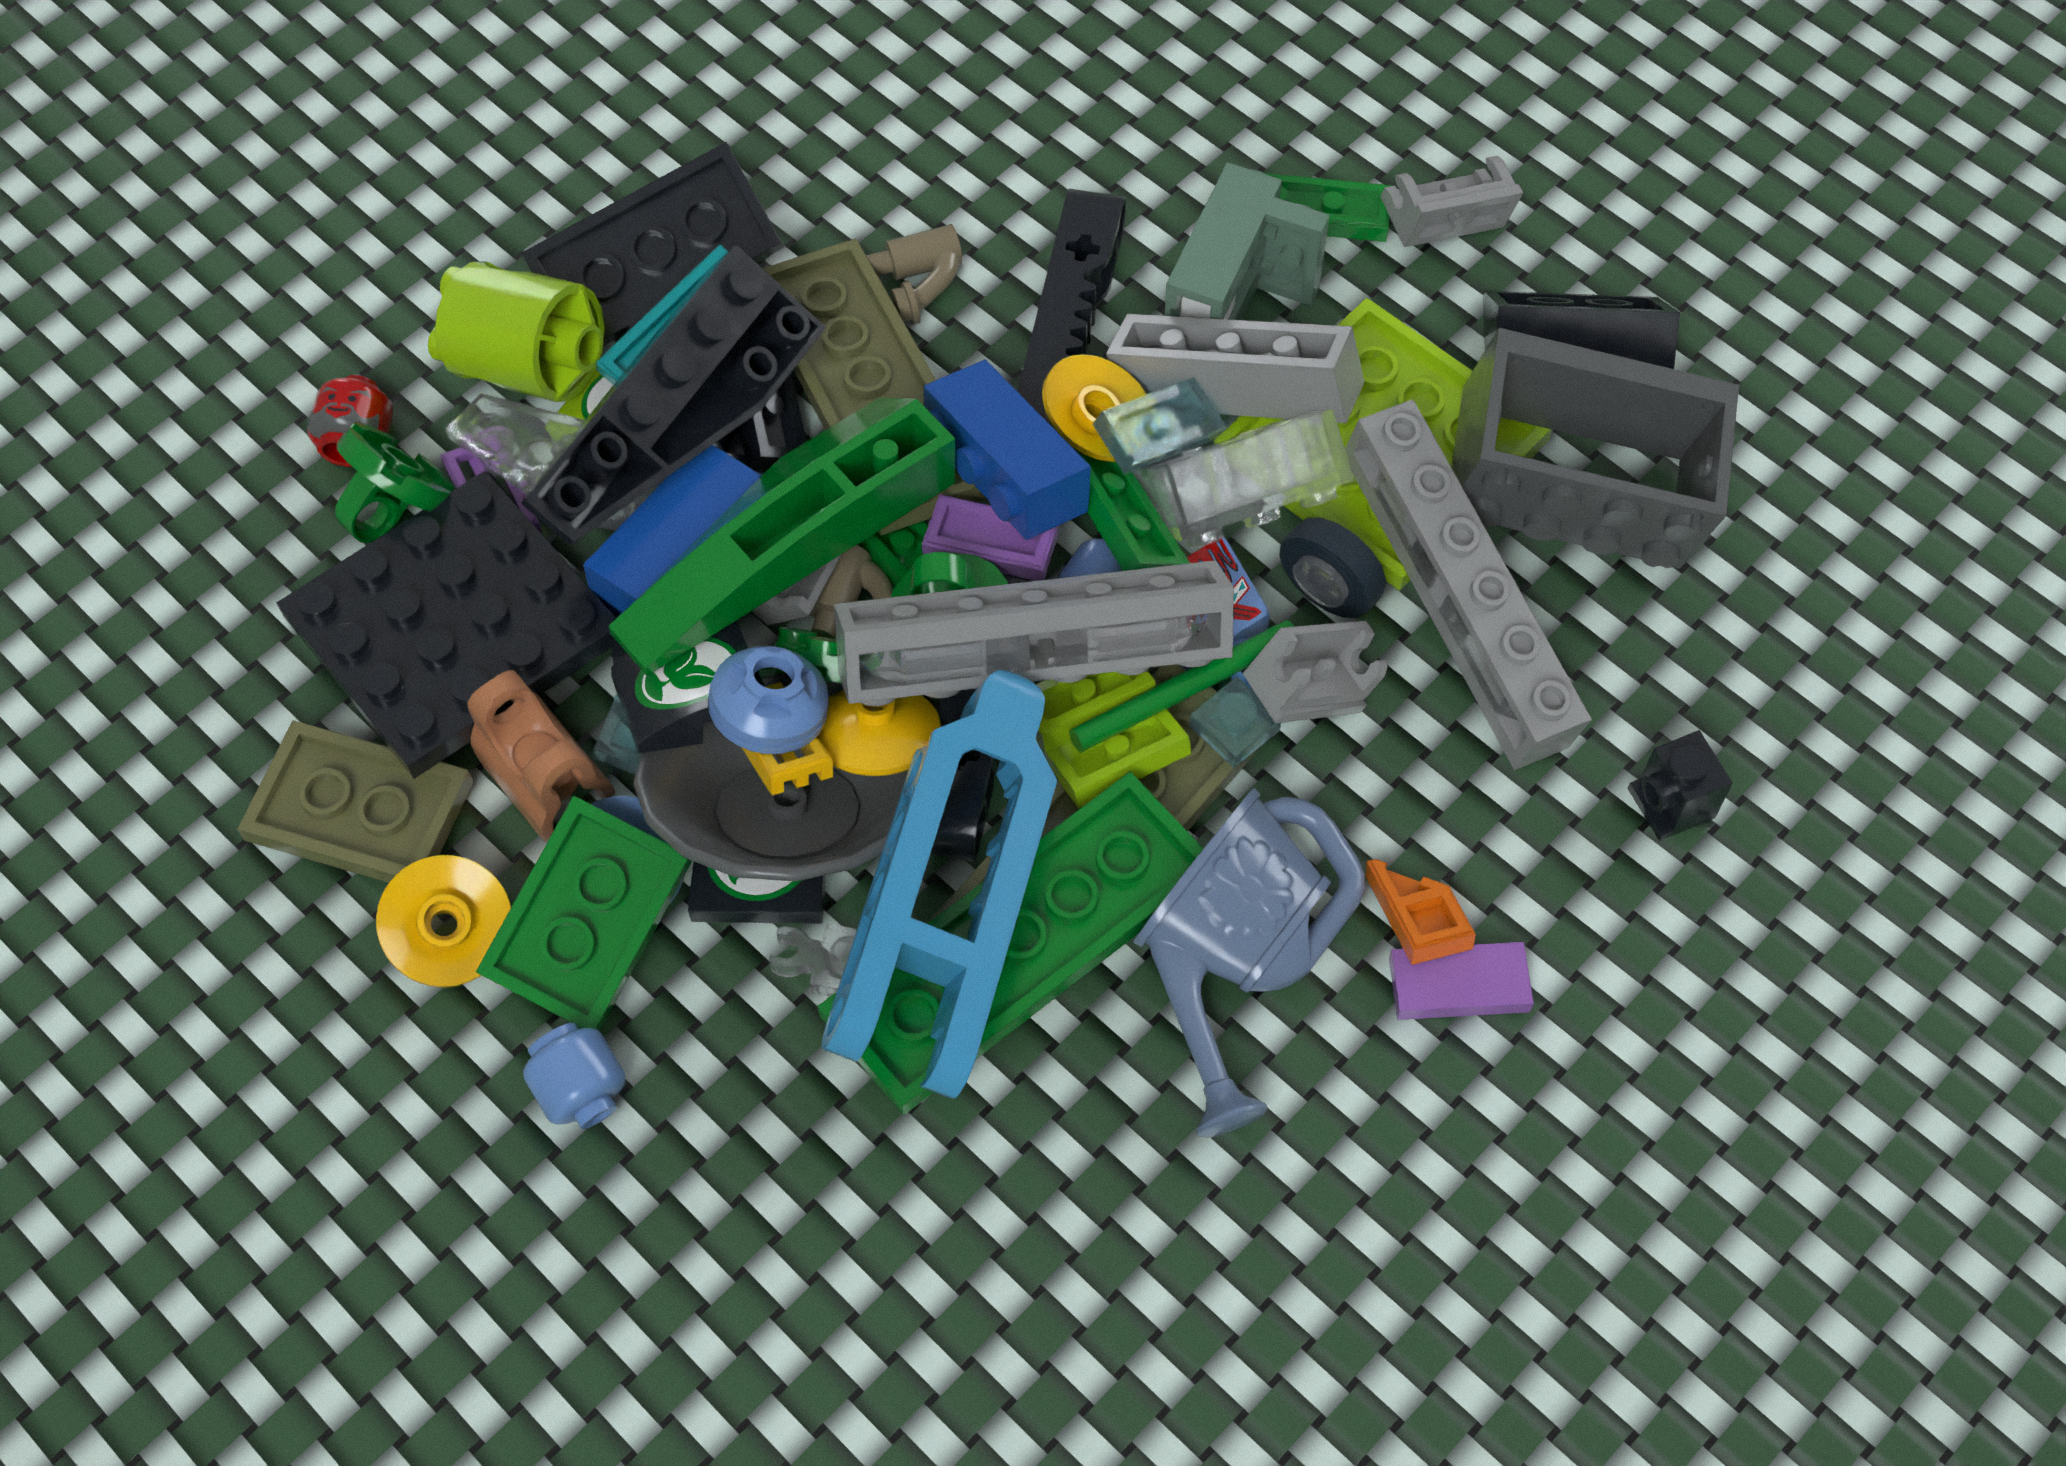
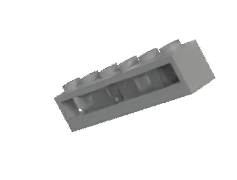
[1342,399,1592,770]
[834,560,1234,706]

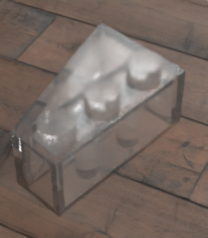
[1130,409,1354,548]

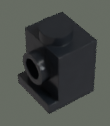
[1627,730,1733,841]

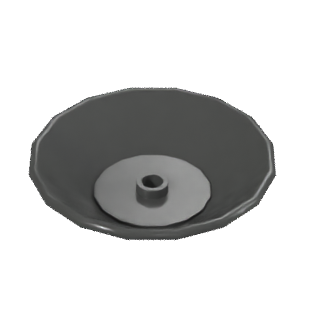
[633,674,908,881]

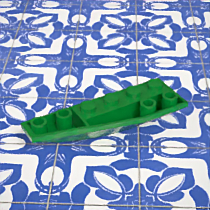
[609,398,955,676]

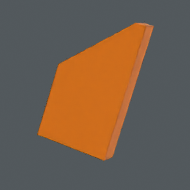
[1365,859,1476,965]

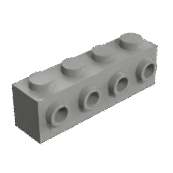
[1106,314,1364,423]

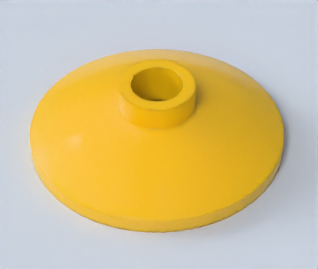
[1042,354,1155,462]
[817,690,941,776]
[376,855,511,987]

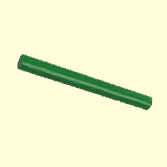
[1069,620,1294,753]

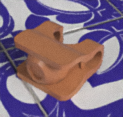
[468,670,615,843]

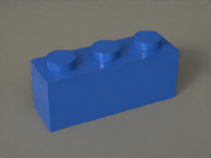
[924,359,1091,540]
[583,445,762,616]

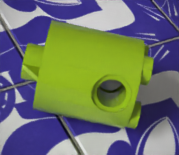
[428,261,604,402]

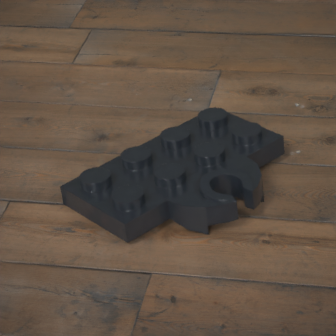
[521,142,784,346]

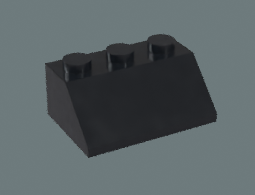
[1483,291,1680,369]

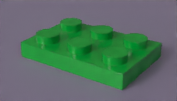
[476,795,692,1032]

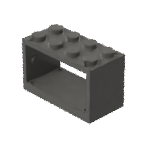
[1451,328,1739,568]

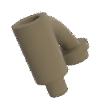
[866,224,962,325]
[810,545,893,639]

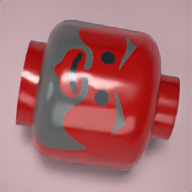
[307,375,393,467]

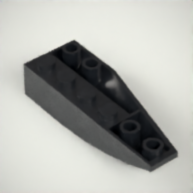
[521,245,826,546]

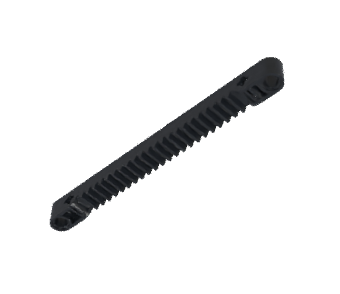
[930,188,1127,862]

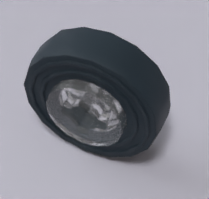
[1279,517,1386,618]

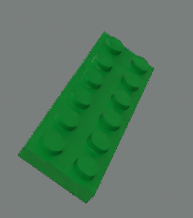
[817,772,1204,1115]

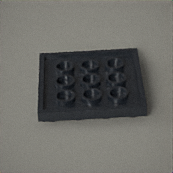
[276,471,618,779]

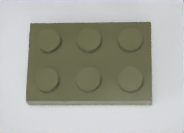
[237,720,474,883]

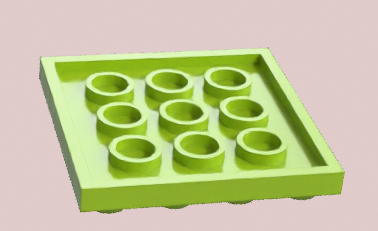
[1213,297,1552,591]

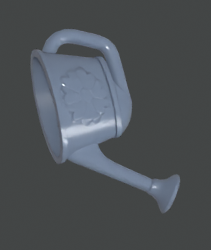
[1133,787,1365,1138]

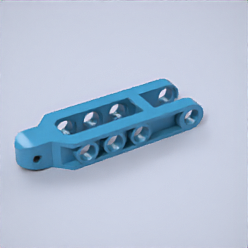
[821,670,1057,1099]

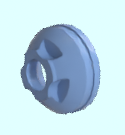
[707,646,829,754]

